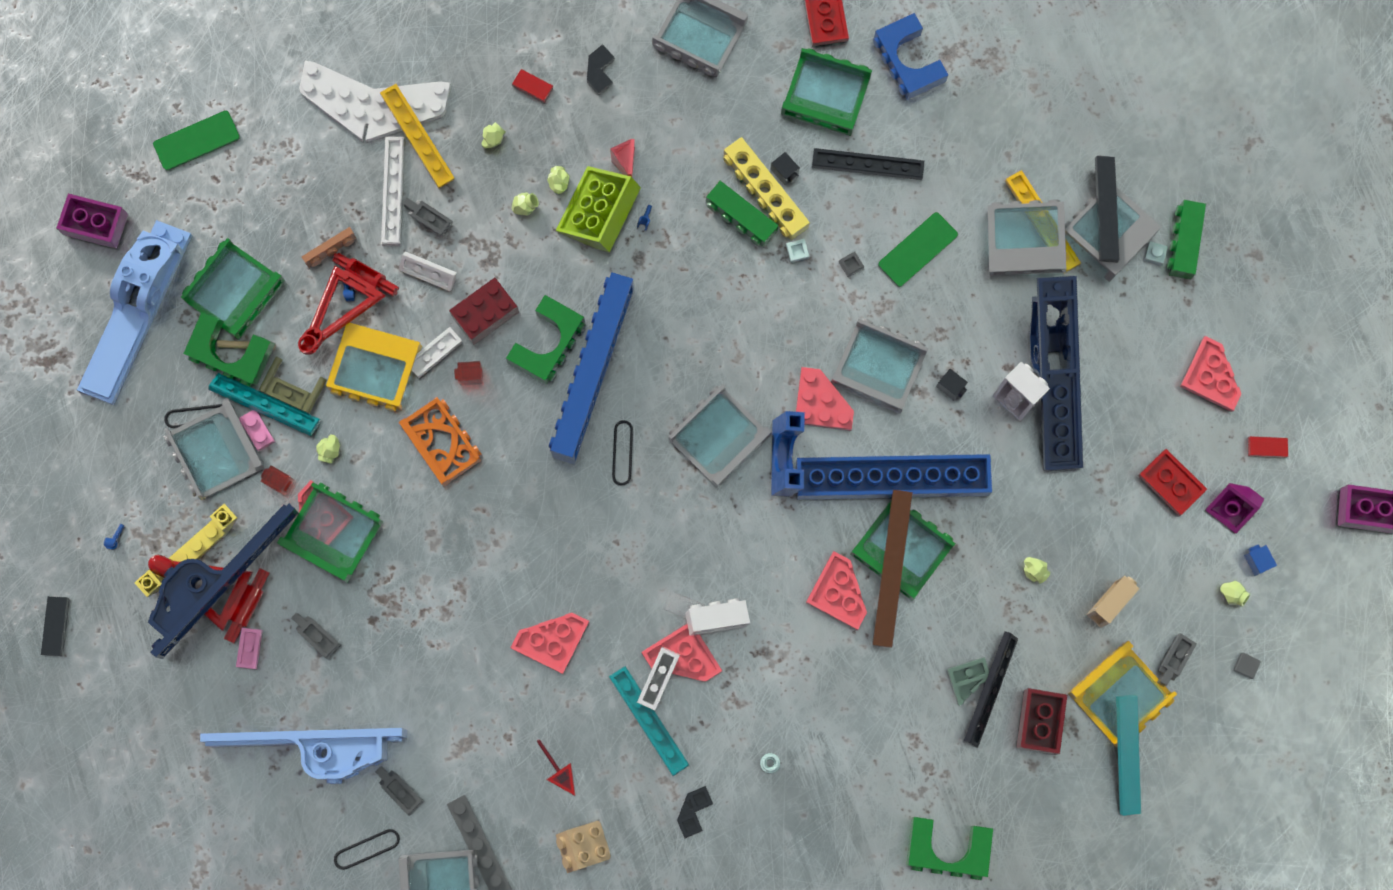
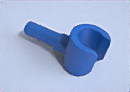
[637,205,652,231]
[343,283,355,301]
[104,524,124,549]

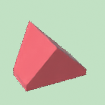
[610,139,635,177]

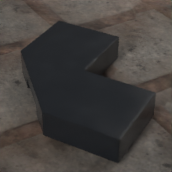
[587,44,615,95]
[677,786,713,839]

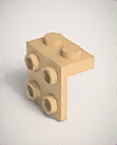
[556,821,611,873]

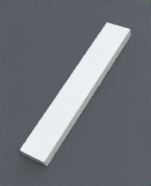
[381,137,405,246]

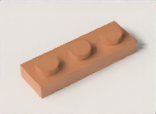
[301,227,357,268]

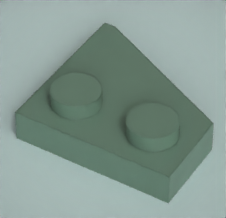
[947,657,989,706]

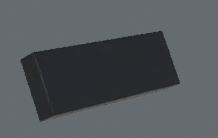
[41,596,69,656]

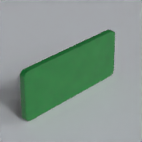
[153,110,240,171]
[878,212,958,287]

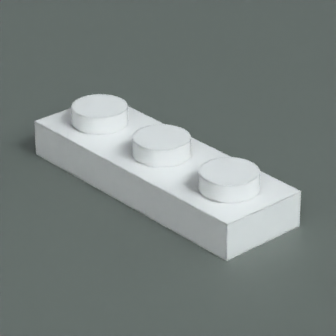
[399,252,457,291]
[412,327,463,378]

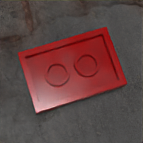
[804,0,849,46]
[1138,449,1207,517]

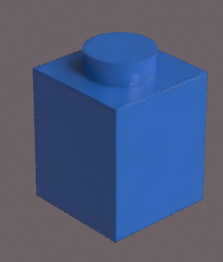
[1244,544,1277,576]

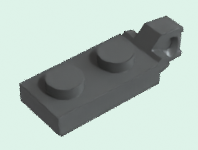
[403,198,453,238]
[291,612,341,659]
[1157,633,1197,687]
[375,766,423,816]

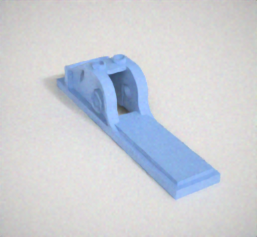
[77,220,192,405]
[200,728,407,784]

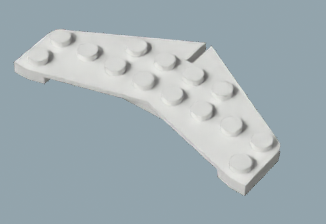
[299,61,451,142]

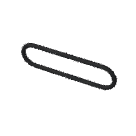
[164,404,223,428]
[612,420,633,486]
[334,829,400,870]

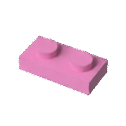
[239,410,275,451]
[236,628,263,669]

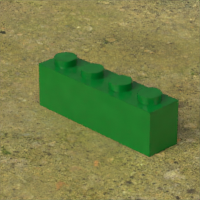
[706,180,779,248]
[1167,199,1206,280]

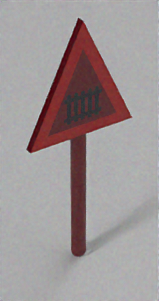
[537,740,575,796]

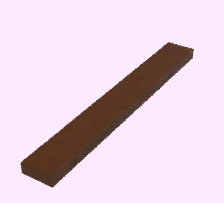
[873,490,913,648]

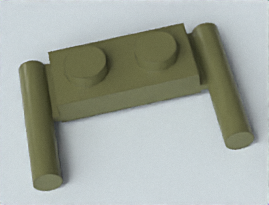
[259,356,327,414]

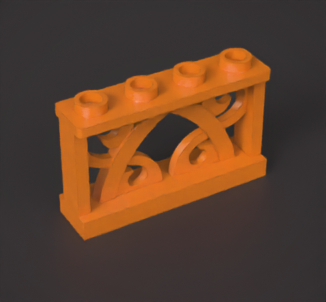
[399,397,482,487]

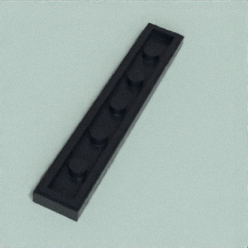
[812,148,925,180]
[1095,156,1120,263]
[964,631,1018,748]

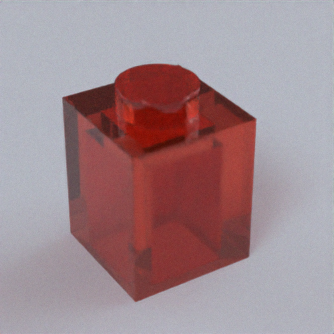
[454,361,483,385]
[260,465,294,496]

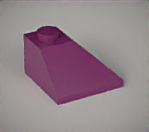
[1205,483,1265,534]

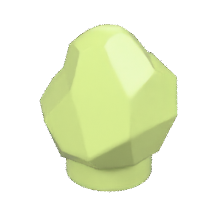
[481,122,506,149]
[547,166,570,194]
[512,193,539,216]
[316,434,340,463]
[1024,557,1050,584]
[1220,581,1250,607]

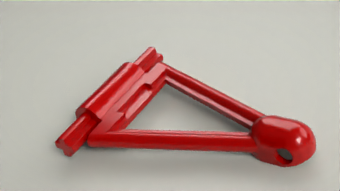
[298,252,399,355]
[148,555,270,643]

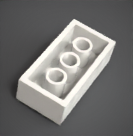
[993,362,1050,421]

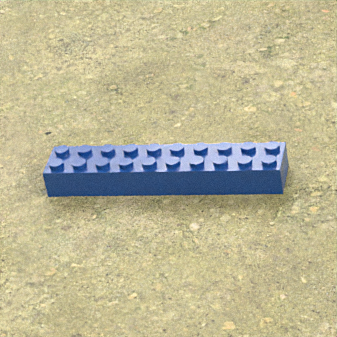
[549,272,634,465]
[796,454,992,500]

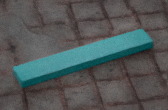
[208,373,321,436]
[609,666,690,776]
[1116,695,1141,816]

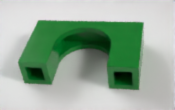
[506,295,586,385]
[183,312,276,387]
[906,817,993,880]

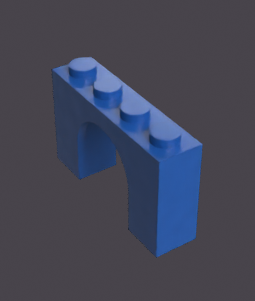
[873,13,948,100]
[771,411,805,497]

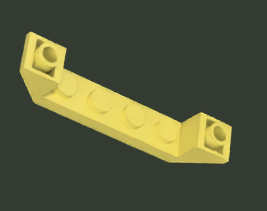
[134,504,237,597]

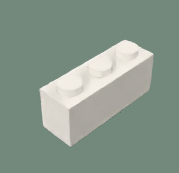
[685,598,750,636]
[637,647,680,710]

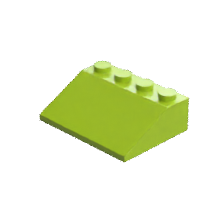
[555,166,641,252]

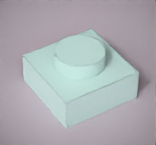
[786,239,809,263]
[1144,241,1168,266]

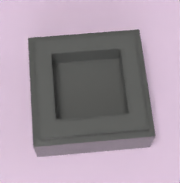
[839,252,864,277]
[1234,652,1261,679]

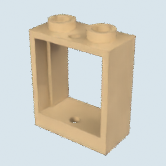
[1087,576,1140,628]

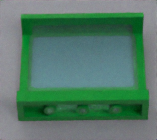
[781,48,872,136]
[181,238,285,340]
[277,482,383,583]
[850,499,956,601]

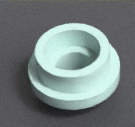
[760,753,780,773]

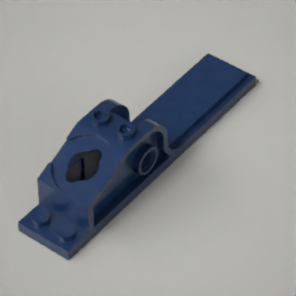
[1029,276,1083,470]
[148,503,299,659]

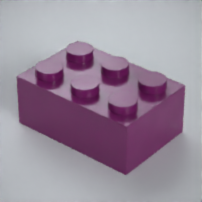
[56,193,128,249]
[1338,484,1393,534]

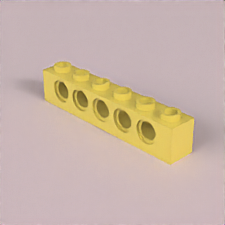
[723,137,810,241]

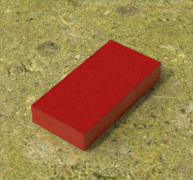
[512,69,553,103]
[1248,436,1288,458]

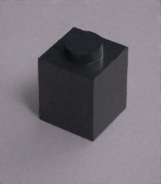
[770,152,800,185]
[936,368,968,401]

